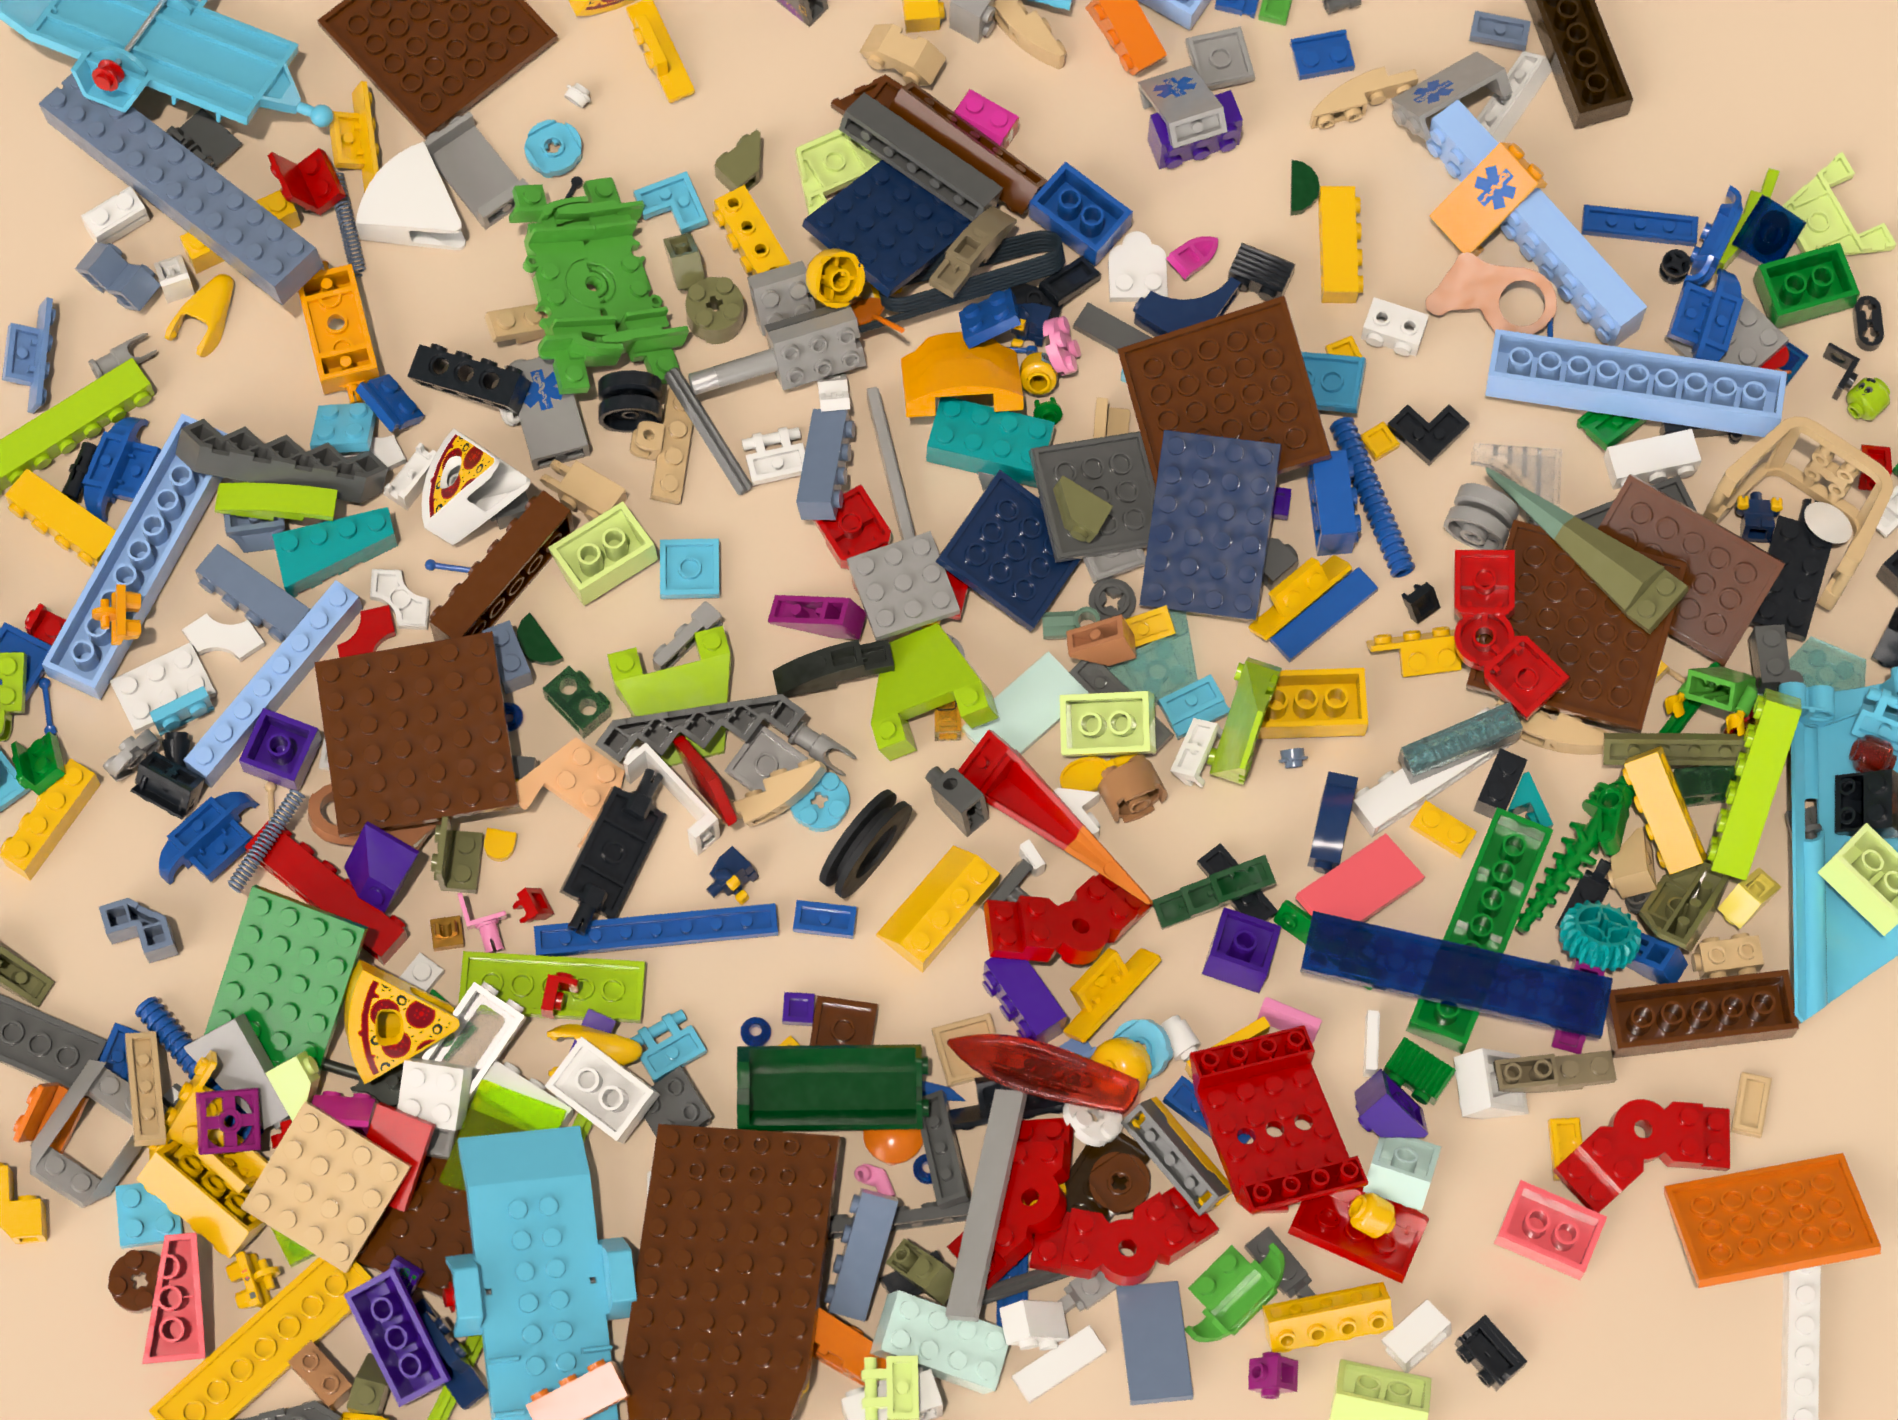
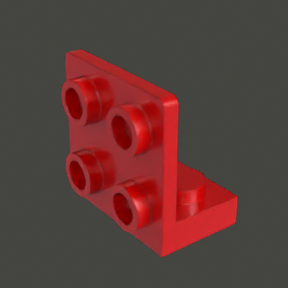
[267,148,346,215]

